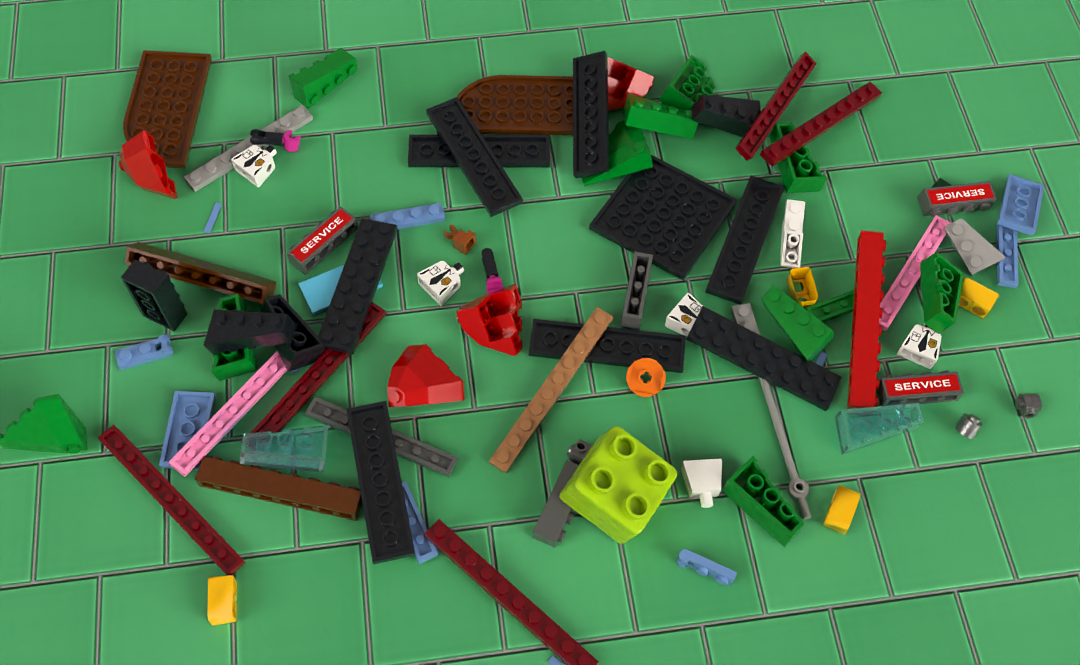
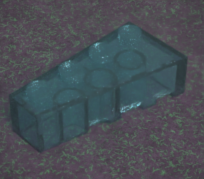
[835,403,924,454]
[240,425,329,472]

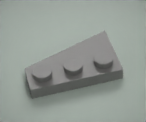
[944,218,1006,276]

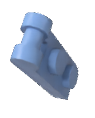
[115,335,173,370]
[677,549,737,586]

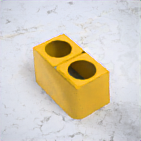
[786,267,818,308]
[959,278,999,319]
[823,485,861,535]
[207,575,237,626]

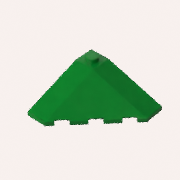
[659,54,719,111]
[581,121,653,186]
[0,394,88,454]

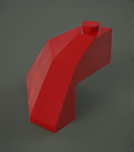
[607,57,654,110]
[119,130,178,199]
[456,284,522,356]
[387,344,465,407]

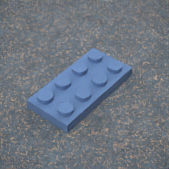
[997,174,1044,236]
[159,391,216,470]

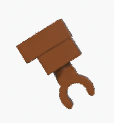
[444,225,476,255]

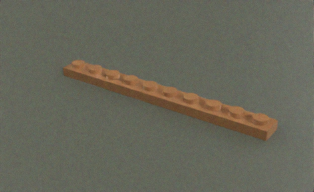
[489,307,613,474]

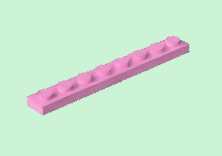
[879,215,951,331]
[169,351,287,477]

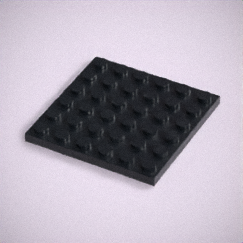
[589,155,737,281]

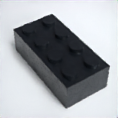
[120,259,187,332]

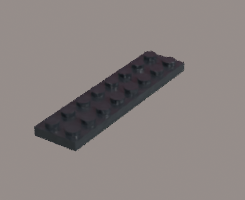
[573,51,609,178]
[426,97,523,217]
[408,135,550,167]
[705,176,784,305]
[318,219,398,354]
[686,306,842,411]
[529,319,686,373]
[346,401,415,564]

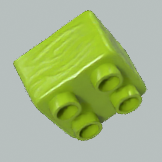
[559,426,677,544]

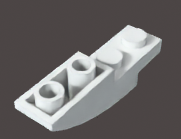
[780,199,805,268]

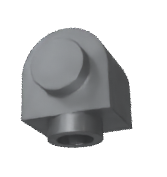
[1015,393,1042,418]
[955,413,982,439]
[567,439,592,465]

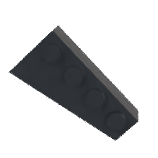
[691,94,761,137]
[260,294,326,372]
[204,309,296,355]

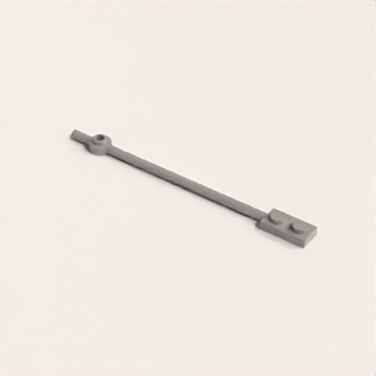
[731,303,811,520]

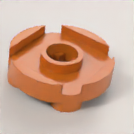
[626,358,666,397]

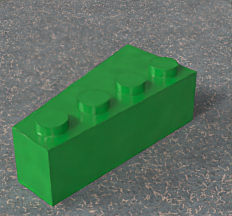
[211,294,257,381]
[722,456,804,547]

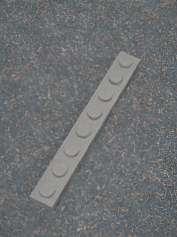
[184,105,313,192]

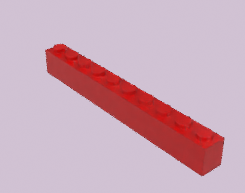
[847,230,886,415]

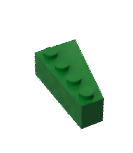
[288,48,358,109]
[622,93,698,140]
[769,122,827,193]
[920,252,964,334]
[761,284,834,362]

